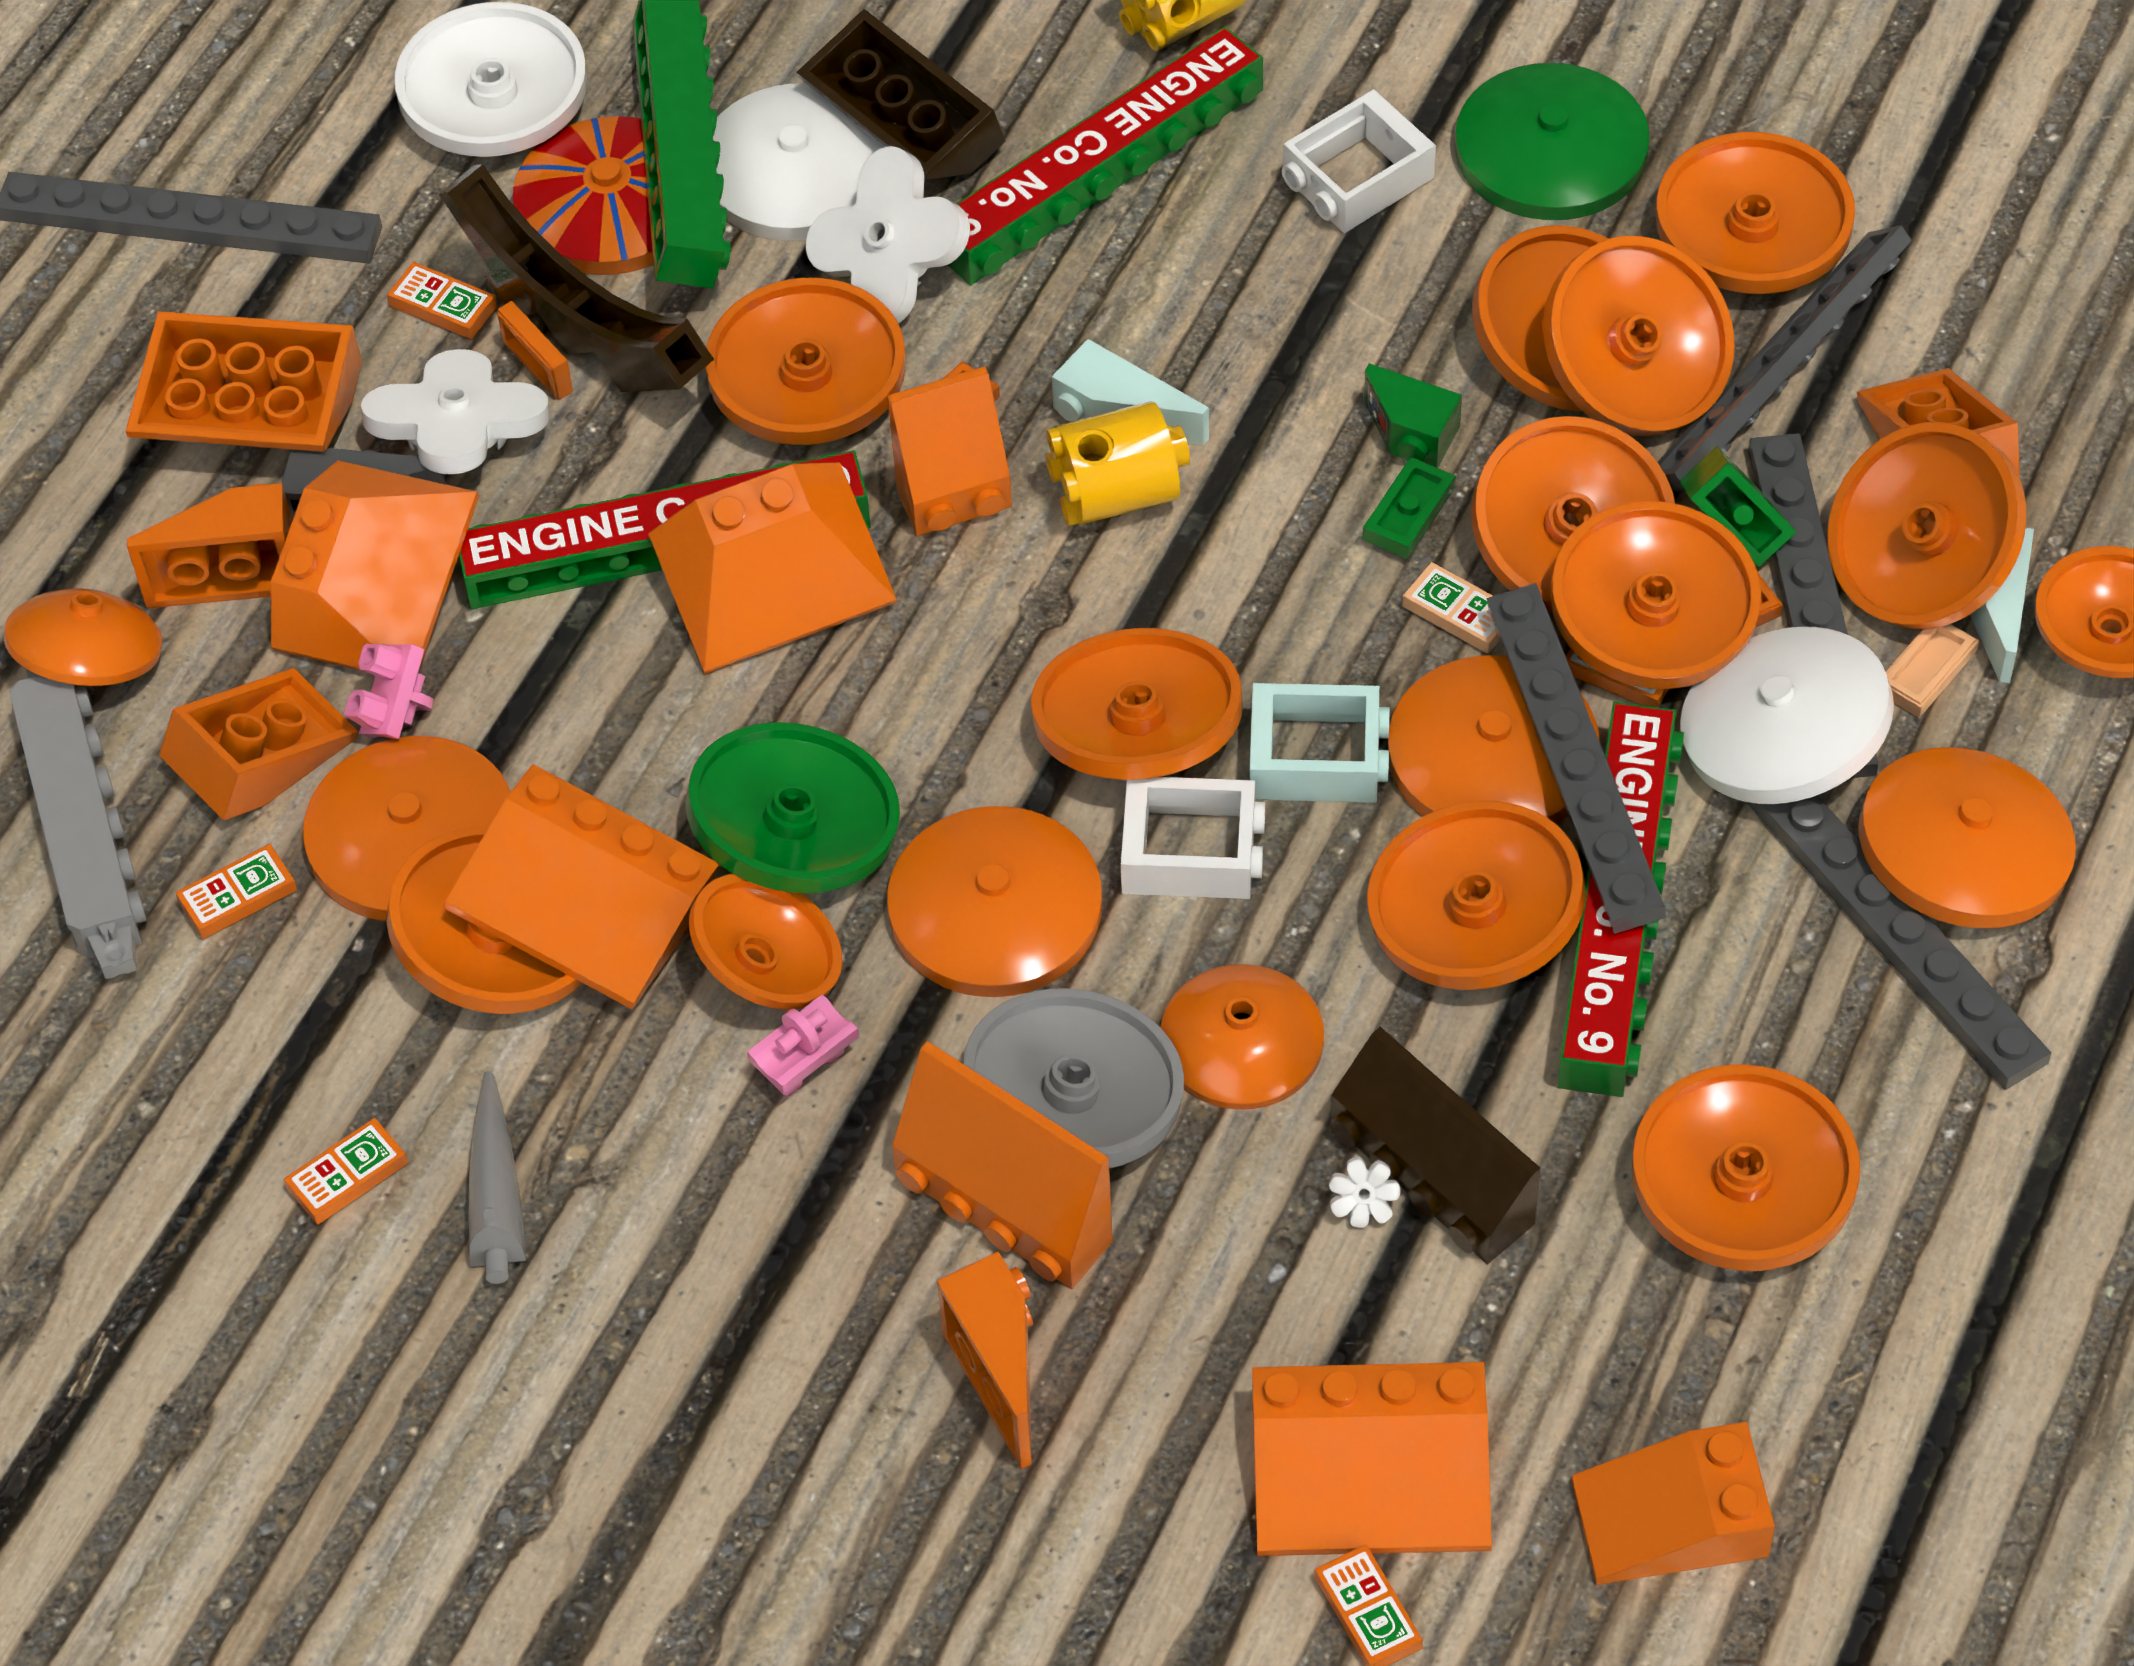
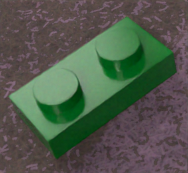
[1362,457,1456,559]

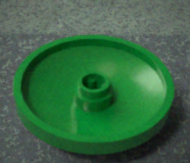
[1455,63,1649,220]
[686,722,900,893]

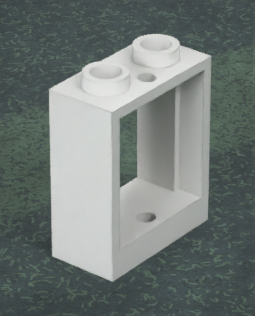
[1282,89,1436,233]
[1121,777,1265,899]

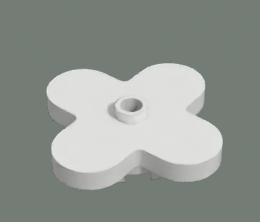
[806,146,970,324]
[361,349,549,474]

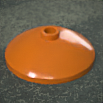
[2035,546,2134,678]
[4,588,162,686]
[689,874,842,1010]
[1160,964,1324,1110]

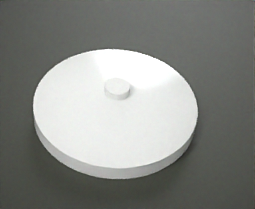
[395,2,588,157]
[713,83,885,241]
[1680,627,1894,804]

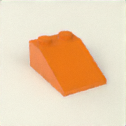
[888,366,1012,536]
[1857,368,2020,478]
[127,483,292,608]
[159,668,359,820]
[937,1251,1033,1470]
[1571,1422,1775,1585]

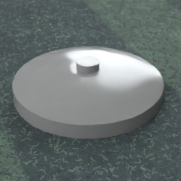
[963,988,1184,1168]

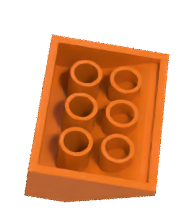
[125,311,362,452]
[444,764,719,1009]
[892,1041,1113,1289]
[1252,1362,1492,1556]

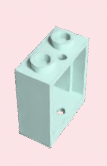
[1250,683,1390,803]

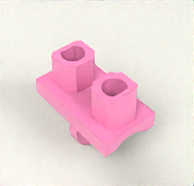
[344,644,434,739]
[747,994,859,1096]

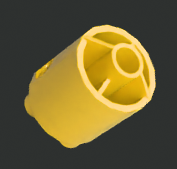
[1119,0,1245,51]
[1045,401,1190,526]

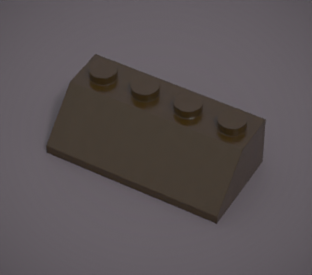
[796,9,1006,180]
[1330,1026,1541,1265]

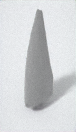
[468,1071,526,1284]

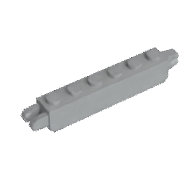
[9,669,147,979]

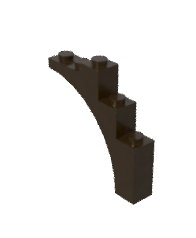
[439,164,714,392]

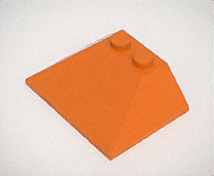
[271,460,480,672]
[648,462,897,675]

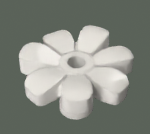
[1329,1157,1400,1228]

